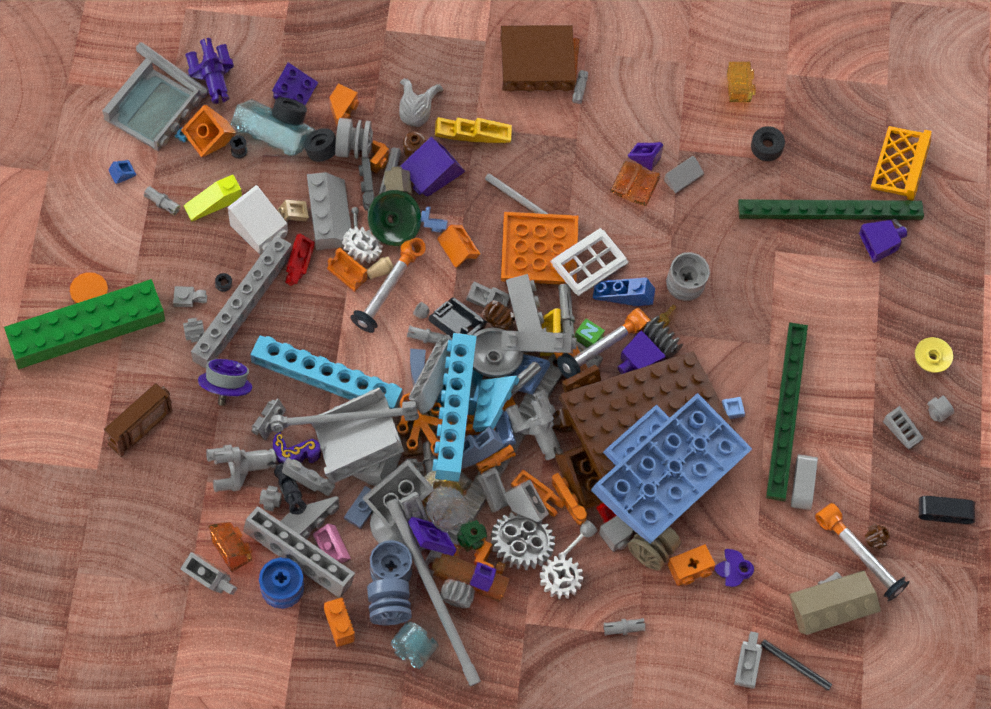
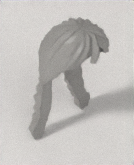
[399,78,443,127]

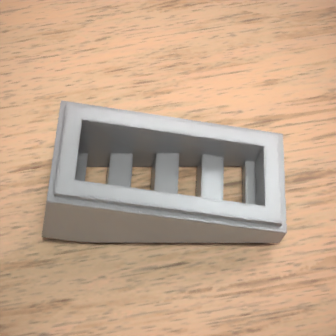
[883,406,923,450]

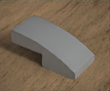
[466,282,510,307]

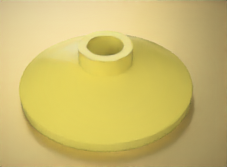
[915,337,953,373]

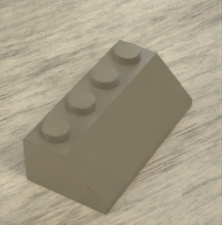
[789,571,881,635]

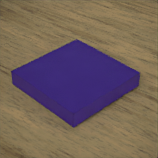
[408,517,457,556]

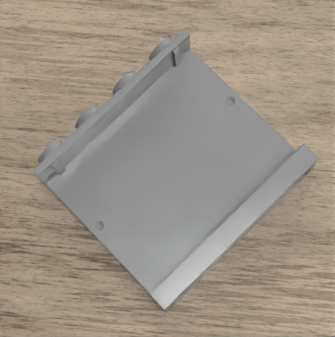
[311,388,404,484]

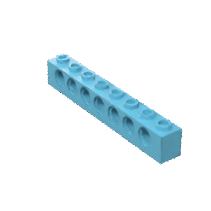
[432,333,476,482]
[250,335,402,409]

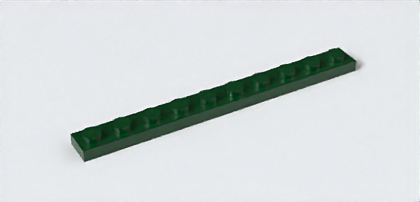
[738,199,924,220]
[766,322,808,502]

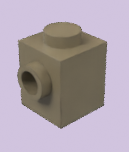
[384,167,412,194]

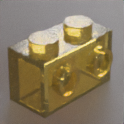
[727,62,756,102]

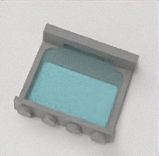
[102,58,201,151]

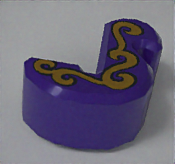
[273,432,321,464]

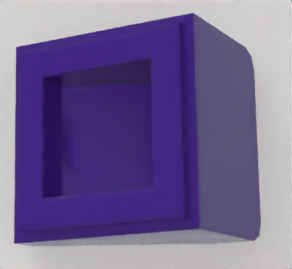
[470,562,496,592]

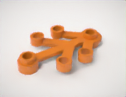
[397,393,452,457]

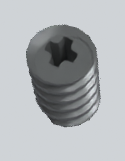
[643,316,683,359]

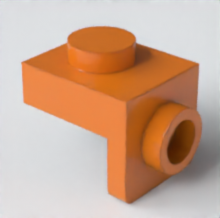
[370,140,389,174]
[474,541,494,568]

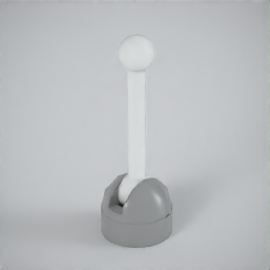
[558,520,597,560]

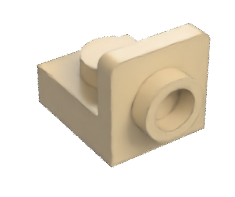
[278,200,309,222]

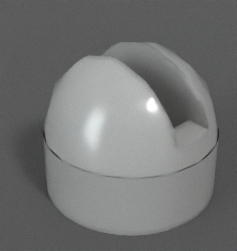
[413,302,430,319]

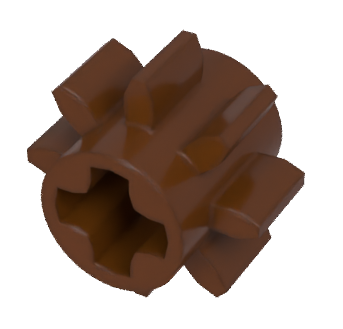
[865,524,890,549]

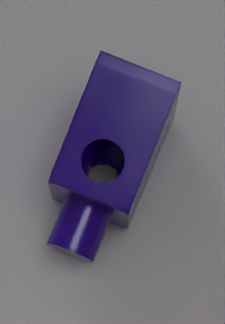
[859,220,907,263]
[617,331,666,374]

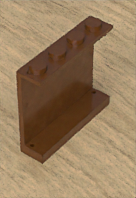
[500,25,576,92]

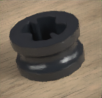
[215,273,232,292]

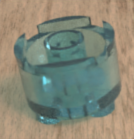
[390,622,438,669]

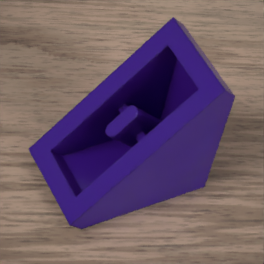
[628,142,663,171]

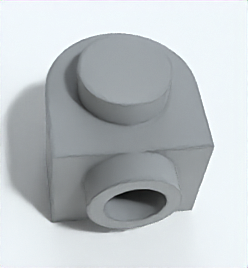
[927,395,954,422]

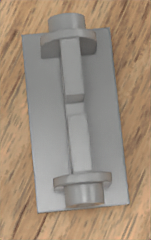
[251,398,286,440]

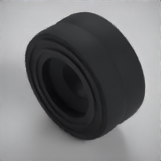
[272,97,307,125]
[751,126,785,161]
[304,128,336,162]

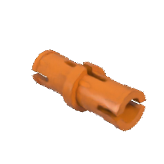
[476,444,516,474]

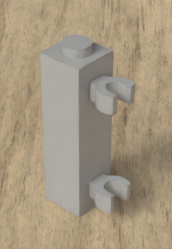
[501,331,577,354]

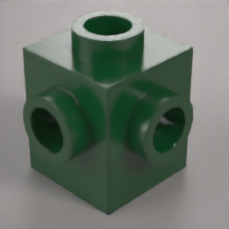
[457,520,487,552]

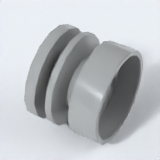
[335,118,373,159]
[666,252,710,301]

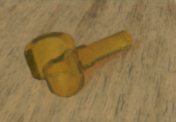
[657,305,676,328]

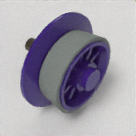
[198,359,252,406]

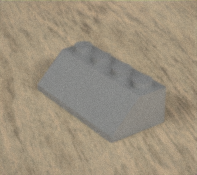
[307,172,353,250]

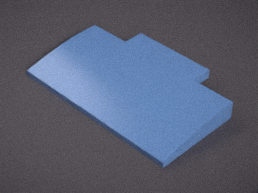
[591,393,752,544]

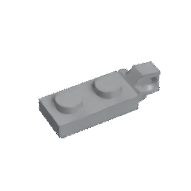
[282,457,335,496]
[734,631,762,689]

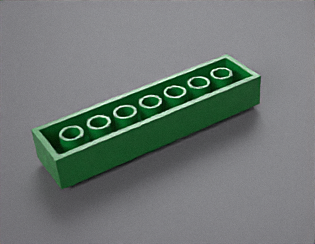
[4,279,166,370]

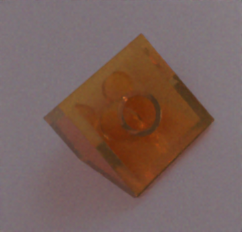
[208,522,253,572]

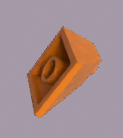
[181,105,237,157]

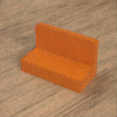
[437,225,480,267]

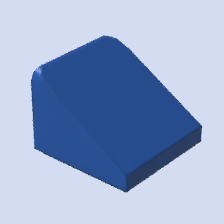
[109,160,136,184]

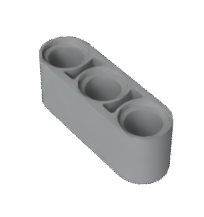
[791,454,818,510]

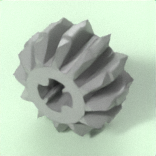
[441,579,475,608]

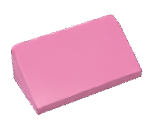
[313,524,351,563]

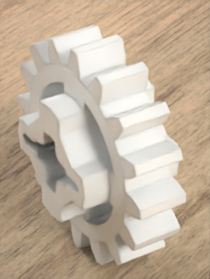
[342,226,383,263]
[540,555,583,599]

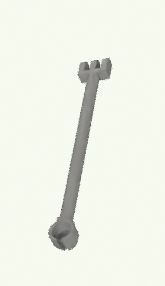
[270,401,419,433]

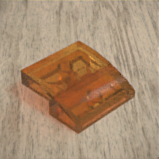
[610,161,661,206]

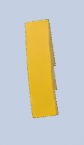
[435,117,512,143]

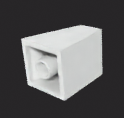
[228,185,288,254]

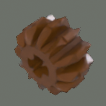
[482,300,515,331]

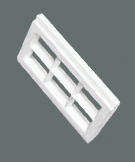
[550,228,628,296]

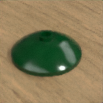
[367,190,421,246]

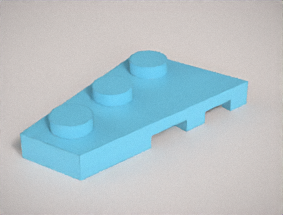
[473,376,519,432]

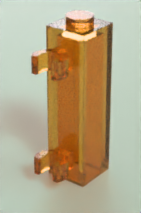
[432,544,509,602]

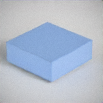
[721,397,745,419]

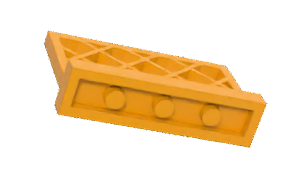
[871,126,932,201]

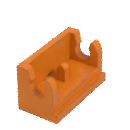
[327,247,367,292]

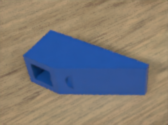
[592,277,655,306]

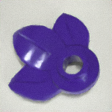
[714,549,754,587]

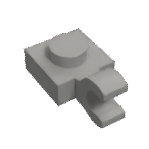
[173,286,207,307]

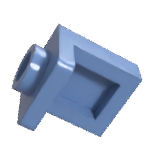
[421,207,448,232]

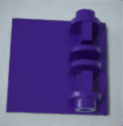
[272,62,318,105]

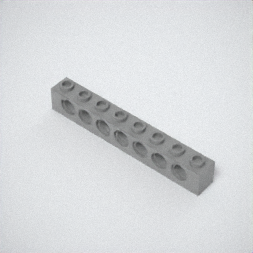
[191,235,292,368]

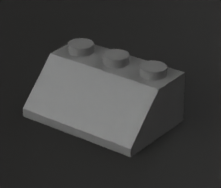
[363,459,434,529]

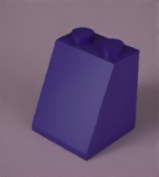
[400,136,465,197]

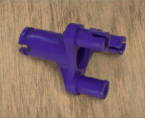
[185,38,234,104]

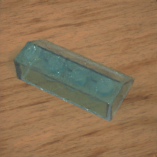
[230,99,315,156]

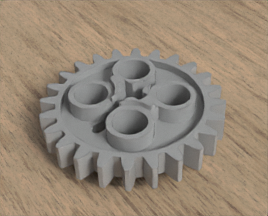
[490,512,555,570]

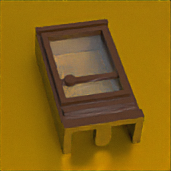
[104,383,173,457]

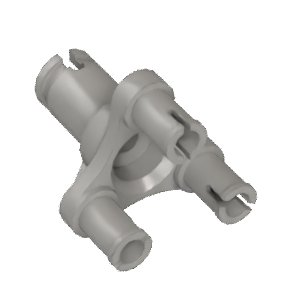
[505,390,563,460]
[206,445,276,492]

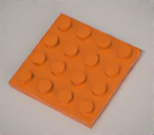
[501,212,578,285]

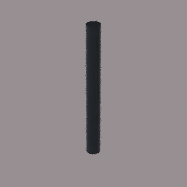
[761,639,833,691]

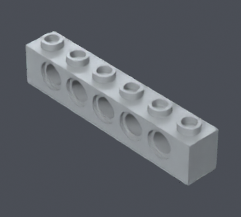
[243,506,355,598]

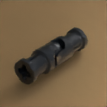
[273,463,307,515]

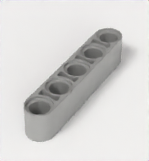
[409,335,459,414]

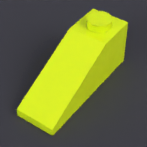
[183,175,242,222]

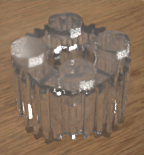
[425,486,470,533]

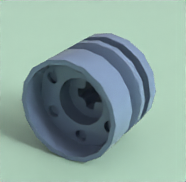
[370,540,412,582]
[367,578,412,625]

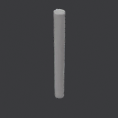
[485,173,548,214]

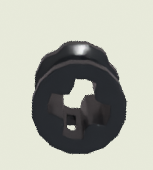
[230,135,247,159]

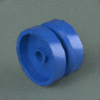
[259,557,304,609]

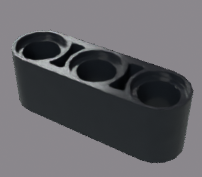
[918,496,975,524]

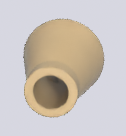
[366,256,394,280]

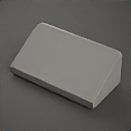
[664,156,704,194]

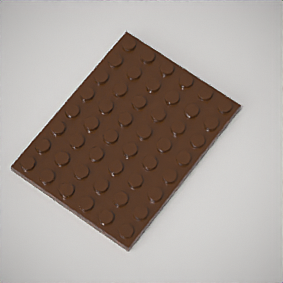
[559,351,737,480]

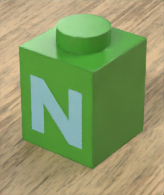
[574,319,605,348]

